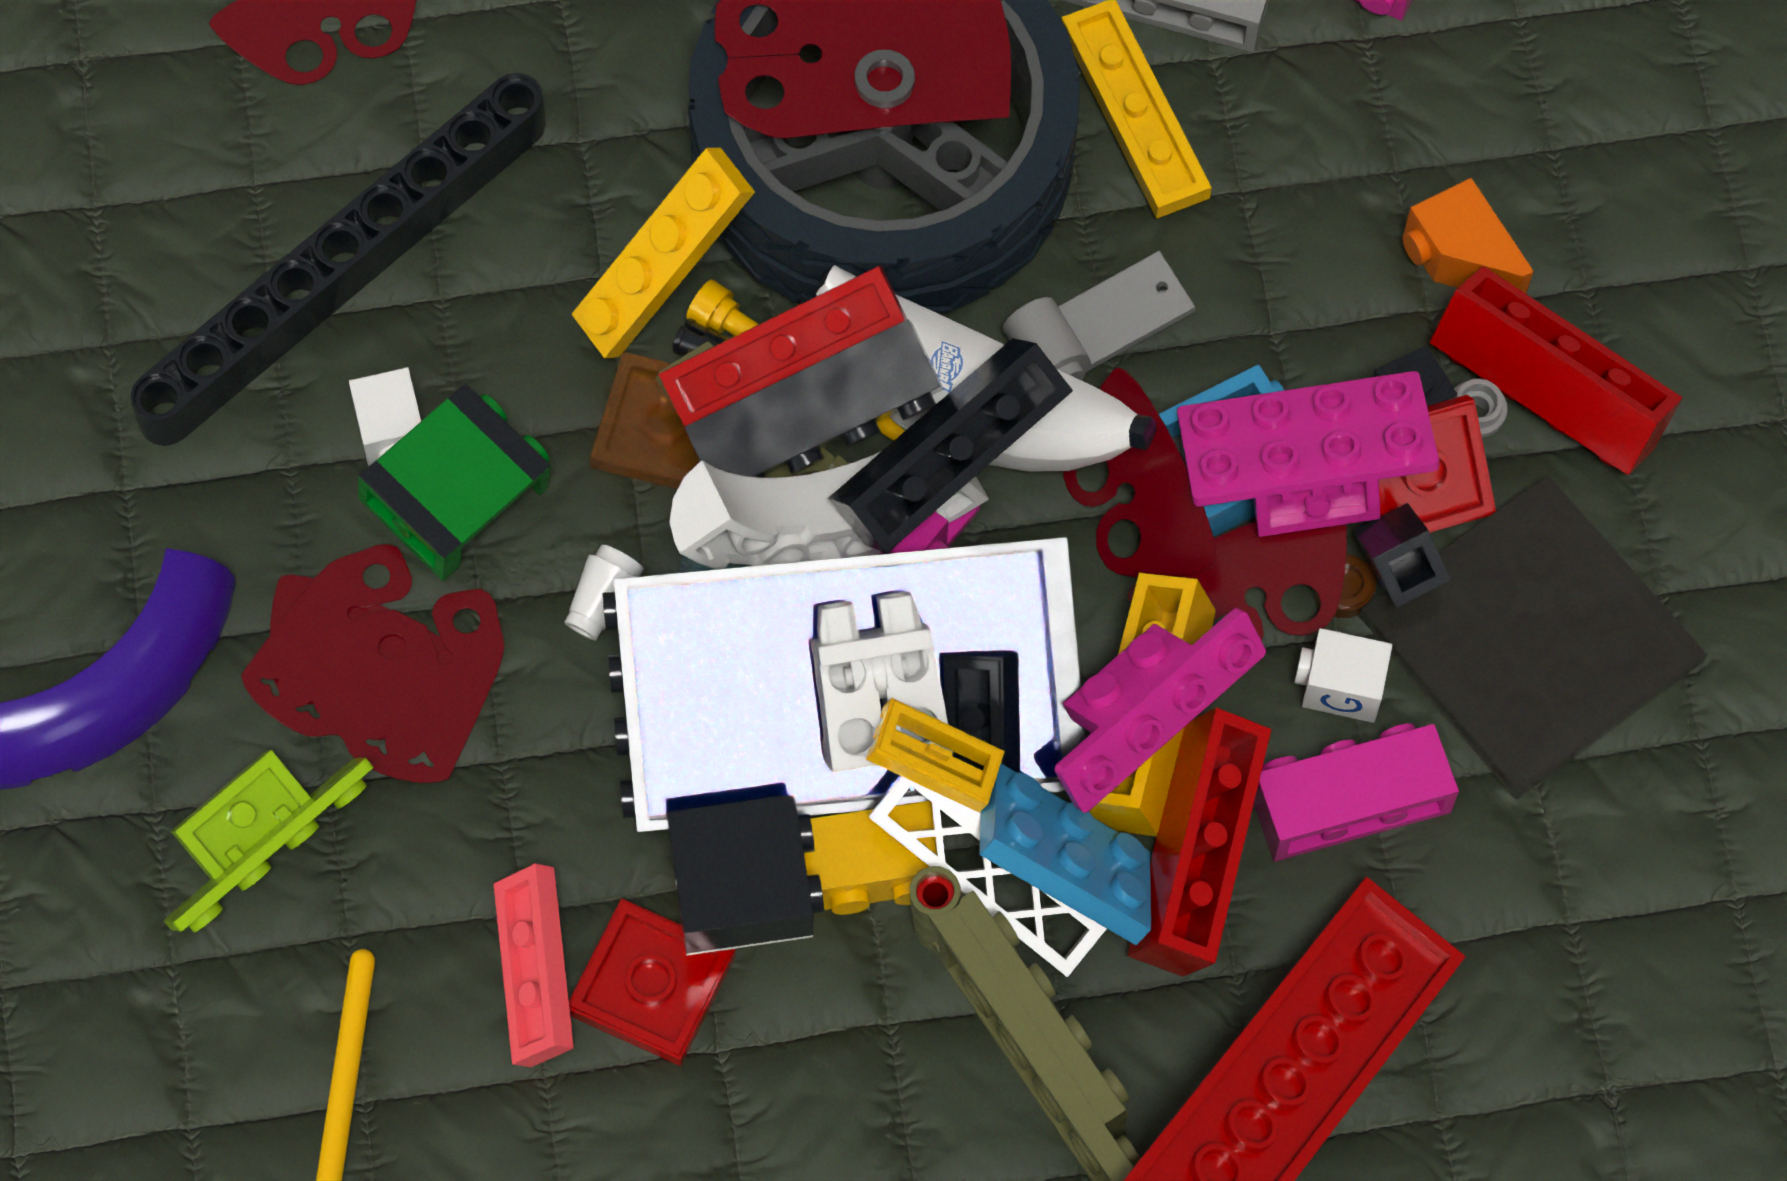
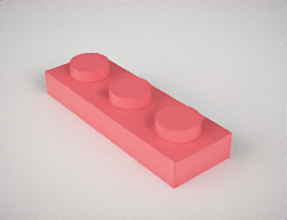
[493,863,574,1067]

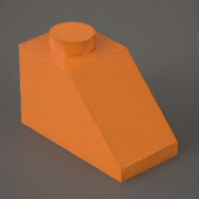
[1402,178,1534,294]

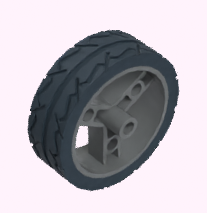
[688,0,1079,314]

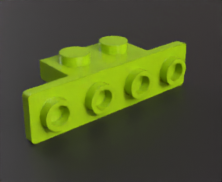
[163,750,374,932]

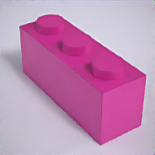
[1254,723,1459,862]

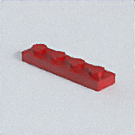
[658,265,907,427]

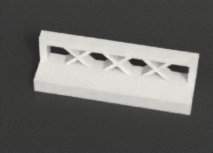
[868,776,1107,977]

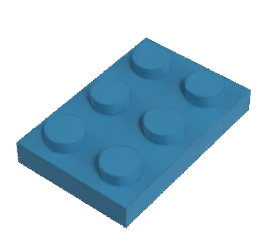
[979,764,1151,945]

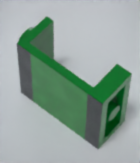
[358,383,551,581]

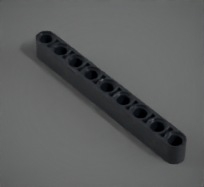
[130,73,546,446]

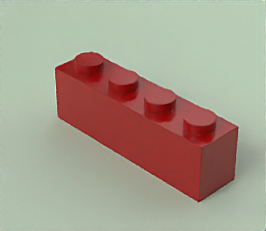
[1429,266,1683,476]
[1127,707,1272,977]

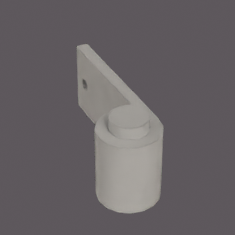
[1002,250,1196,380]

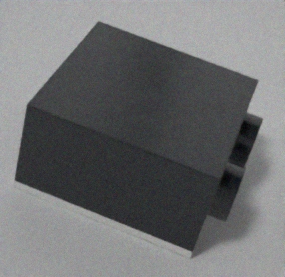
[667,794,824,956]

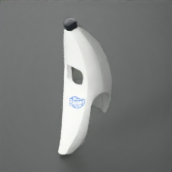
[816,265,1157,472]

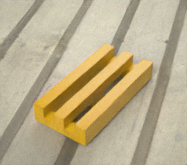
[866,698,1005,813]

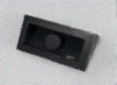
[943,650,1021,773]

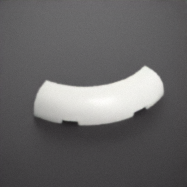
[670,451,989,569]

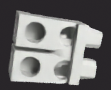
[810,591,953,773]

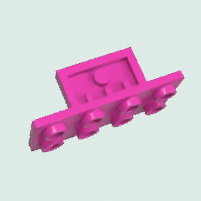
[1177,371,1439,537]

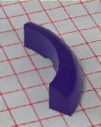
[0,548,237,790]

